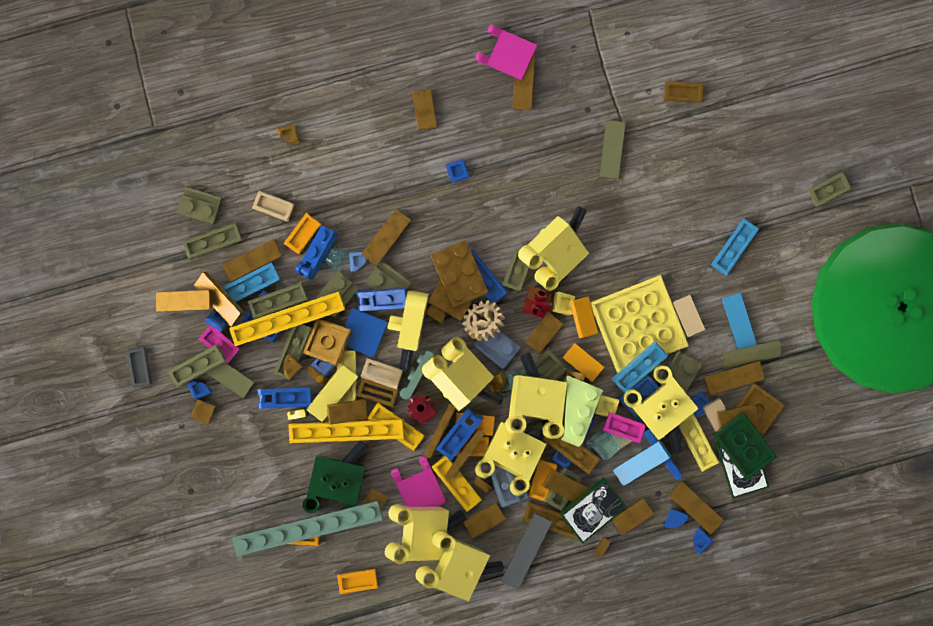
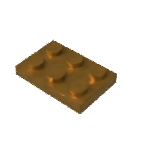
[430,240,489,308]

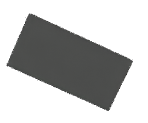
[125,347,152,388]

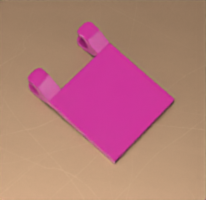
[475,25,537,80]
[391,455,447,507]

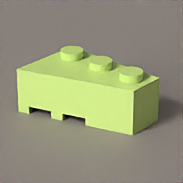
[561,375,603,447]

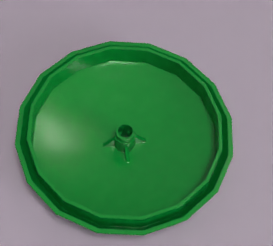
[811,223,933,394]

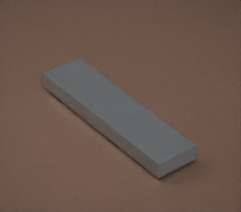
[501,512,552,590]

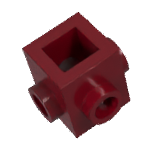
[522,286,553,319]
[407,394,437,424]

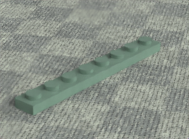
[232,501,384,556]

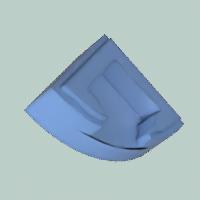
[349,252,367,272]

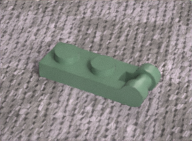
[400,350,434,399]

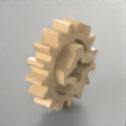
[463,300,505,341]

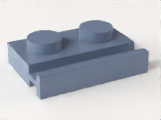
[473,332,521,369]
[490,467,528,508]

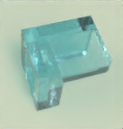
[586,431,621,460]

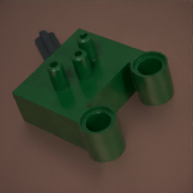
[302,440,368,513]

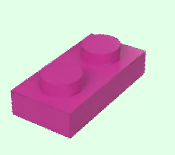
[199,325,241,364]
[603,412,646,443]

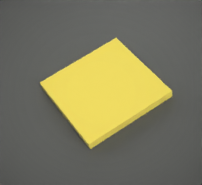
[590,275,689,373]

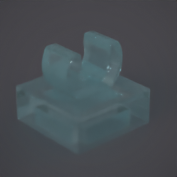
[323,246,346,270]
[499,369,521,392]

